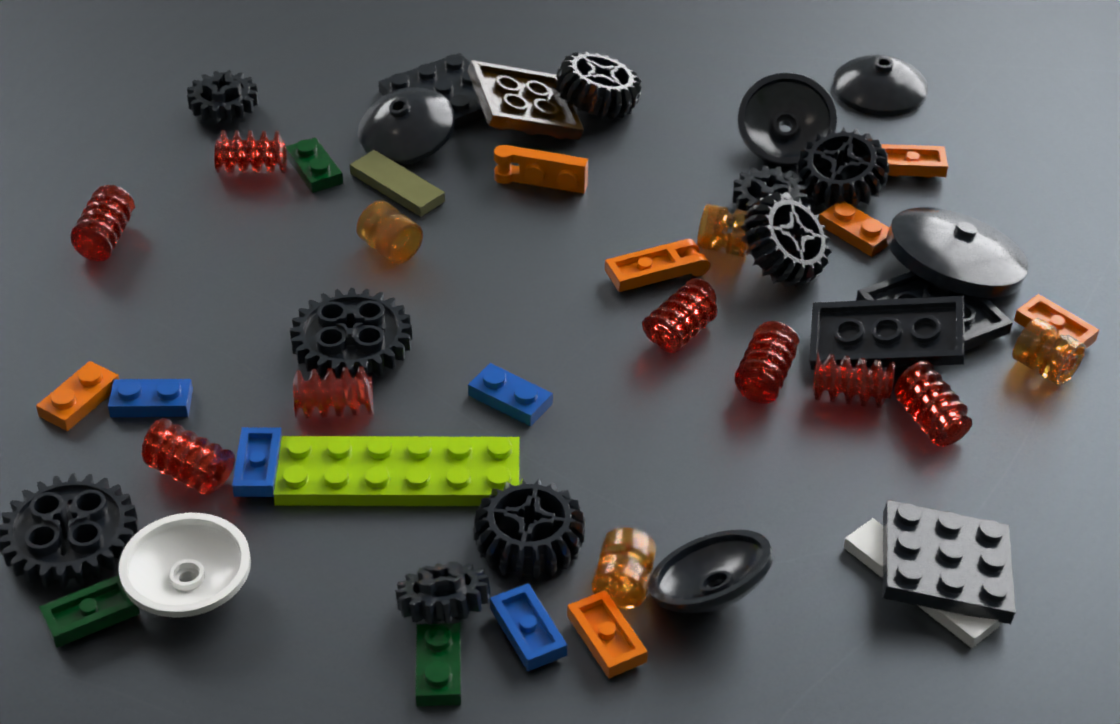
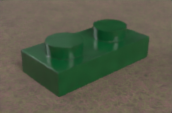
[285,137,343,193]
[39,575,140,648]
[416,623,461,706]

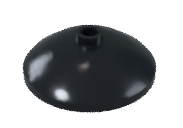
[833,55,928,116]
[738,73,837,166]
[358,87,455,165]
[648,530,774,614]

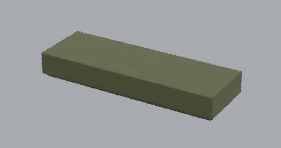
[350,150,445,217]

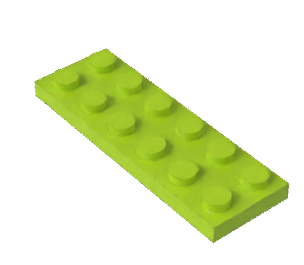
[274,436,520,506]

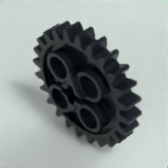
[290,288,413,383]
[0,473,139,589]

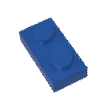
[468,363,553,426]
[108,379,193,417]
[232,427,282,497]
[490,583,568,671]

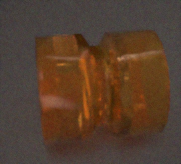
[356,200,423,264]
[697,203,748,258]
[1012,318,1086,386]
[592,527,657,609]

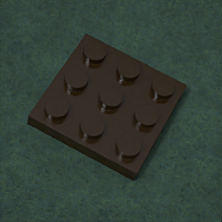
[468,60,584,140]

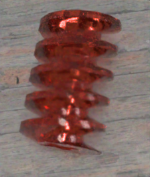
[214,130,287,173]
[70,185,135,262]
[642,278,718,353]
[734,321,800,404]
[812,352,895,409]
[894,361,973,447]
[293,366,374,419]
[142,418,235,495]

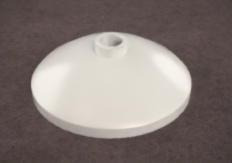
[119,513,251,617]

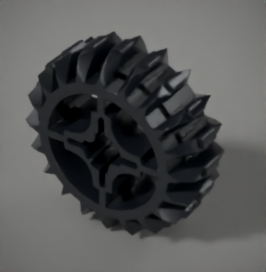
[555,51,642,119]
[796,127,889,209]
[741,192,831,287]
[473,478,585,581]

